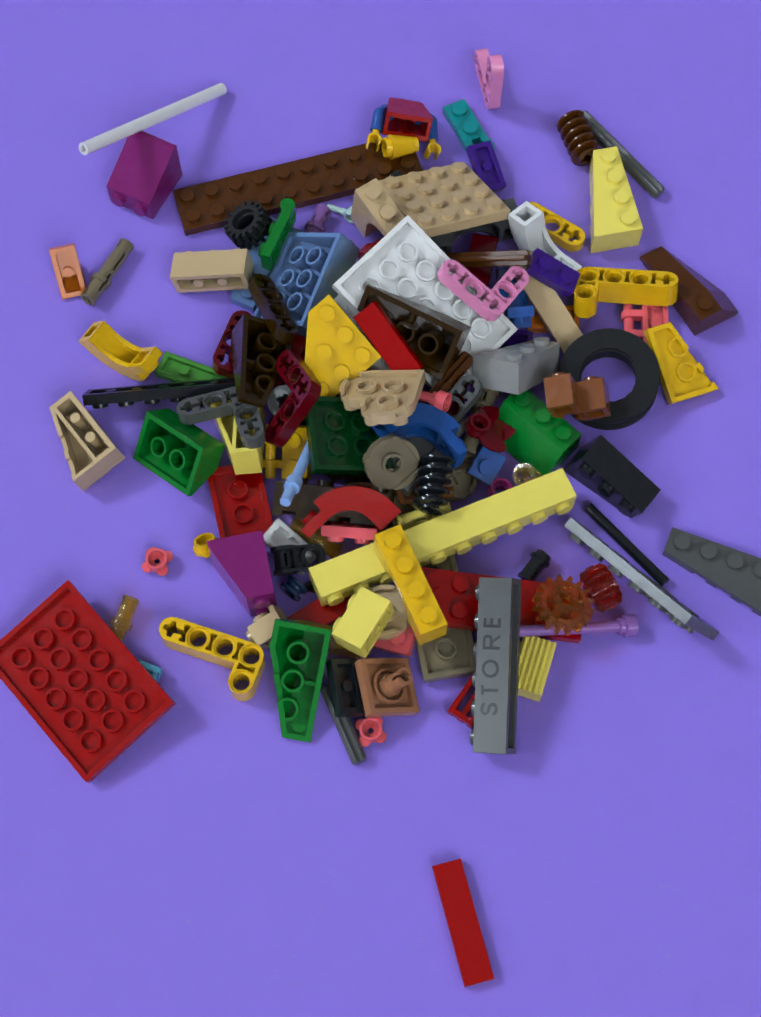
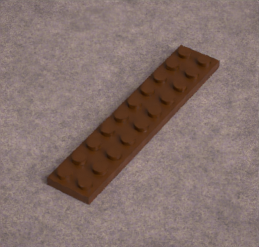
[173,143,423,236]

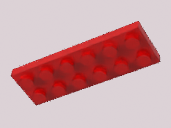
[421,567,582,643]

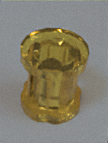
[513,463,542,485]

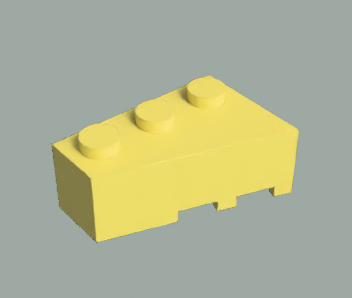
[210,400,265,475]

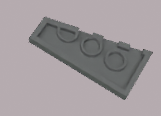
[662,527,761,616]

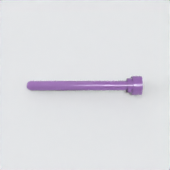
[520,614,638,637]

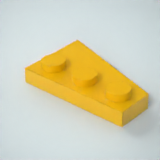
[643,322,719,405]

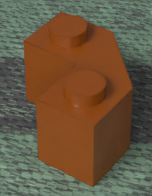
[543,372,611,421]

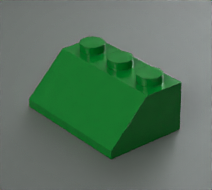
[498,390,582,478]
[133,408,225,496]

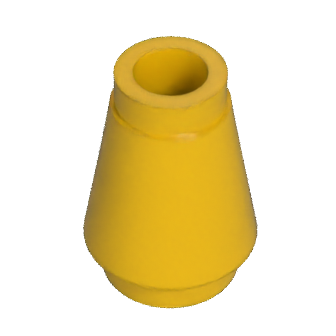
[381,134,419,159]

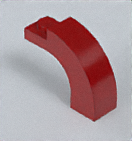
[301,485,401,538]

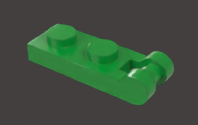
[258,198,296,271]

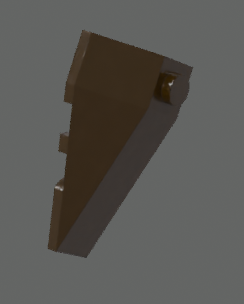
[357,284,471,380]
[231,313,292,408]

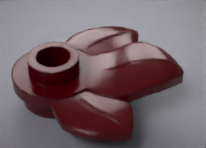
[464,406,515,453]

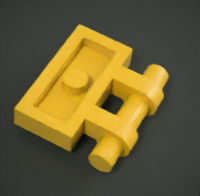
[263,424,311,481]

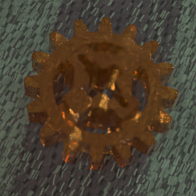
[532,575,595,636]

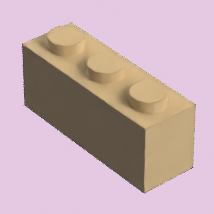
[170,248,254,293]

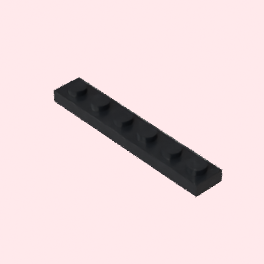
[82,378,235,409]

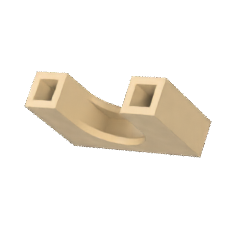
[351,178,405,238]

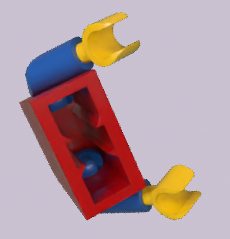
[366,97,441,160]

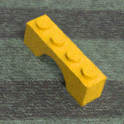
[374,524,448,645]

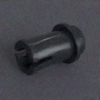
[518,549,551,581]

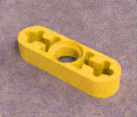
[529,202,585,252]

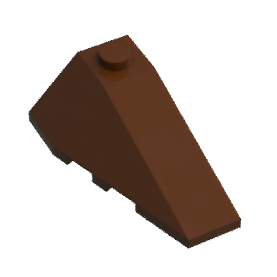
[640,246,738,336]

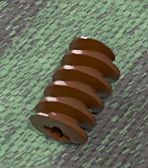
[557,110,600,166]

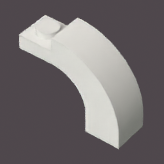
[508,201,582,272]

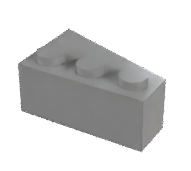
[473,337,560,395]

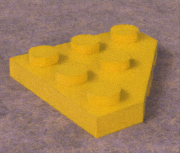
[305,294,381,397]

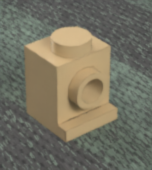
[246,604,287,649]

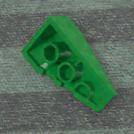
[270,619,333,742]

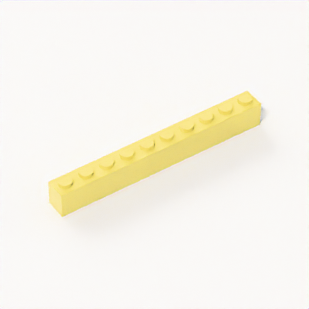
[308,468,577,607]

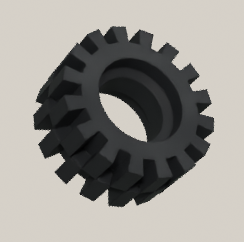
[224,201,273,250]

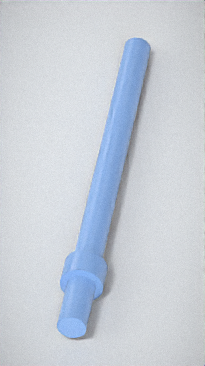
[280,440,310,507]

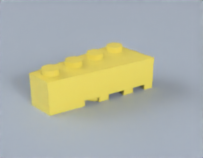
[589,146,643,254]

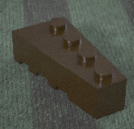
[272,477,395,527]

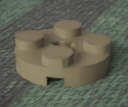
[362,433,420,490]

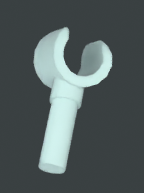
[327,204,353,224]

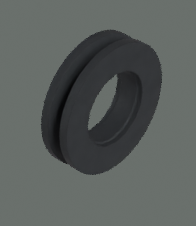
[558,328,660,430]

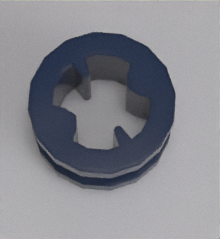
[280,575,308,602]

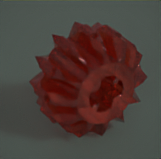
[580,563,622,613]

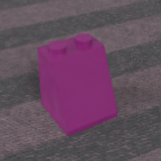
[106,131,182,219]
[207,530,277,617]

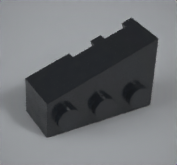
[563,435,660,518]

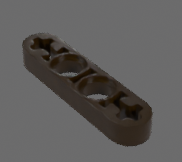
[248,274,298,344]

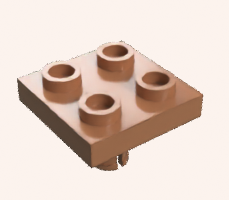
[355,658,420,718]

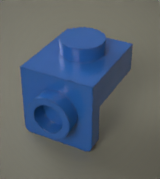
[466,445,506,486]

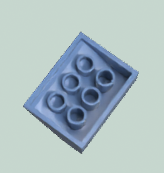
[253,232,360,338]

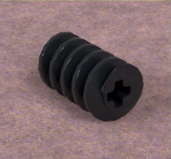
[412,454,455,515]

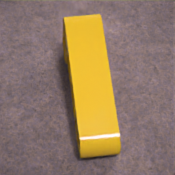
[574,267,678,318]
[159,617,266,702]

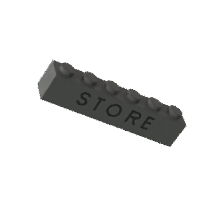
[470,577,522,754]

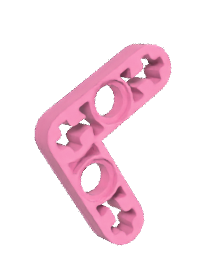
[474,48,504,110]
[437,259,529,322]

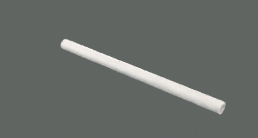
[79,83,227,155]

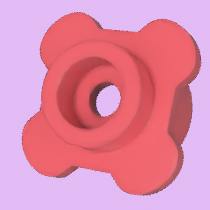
[142,547,173,576]
[355,717,387,747]

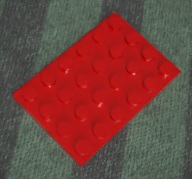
[0,580,176,783]

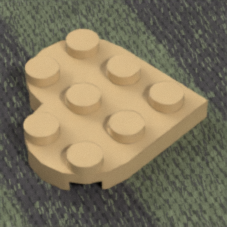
[339,370,426,426]

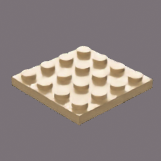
[379,162,511,237]

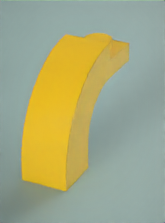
[78,321,163,381]

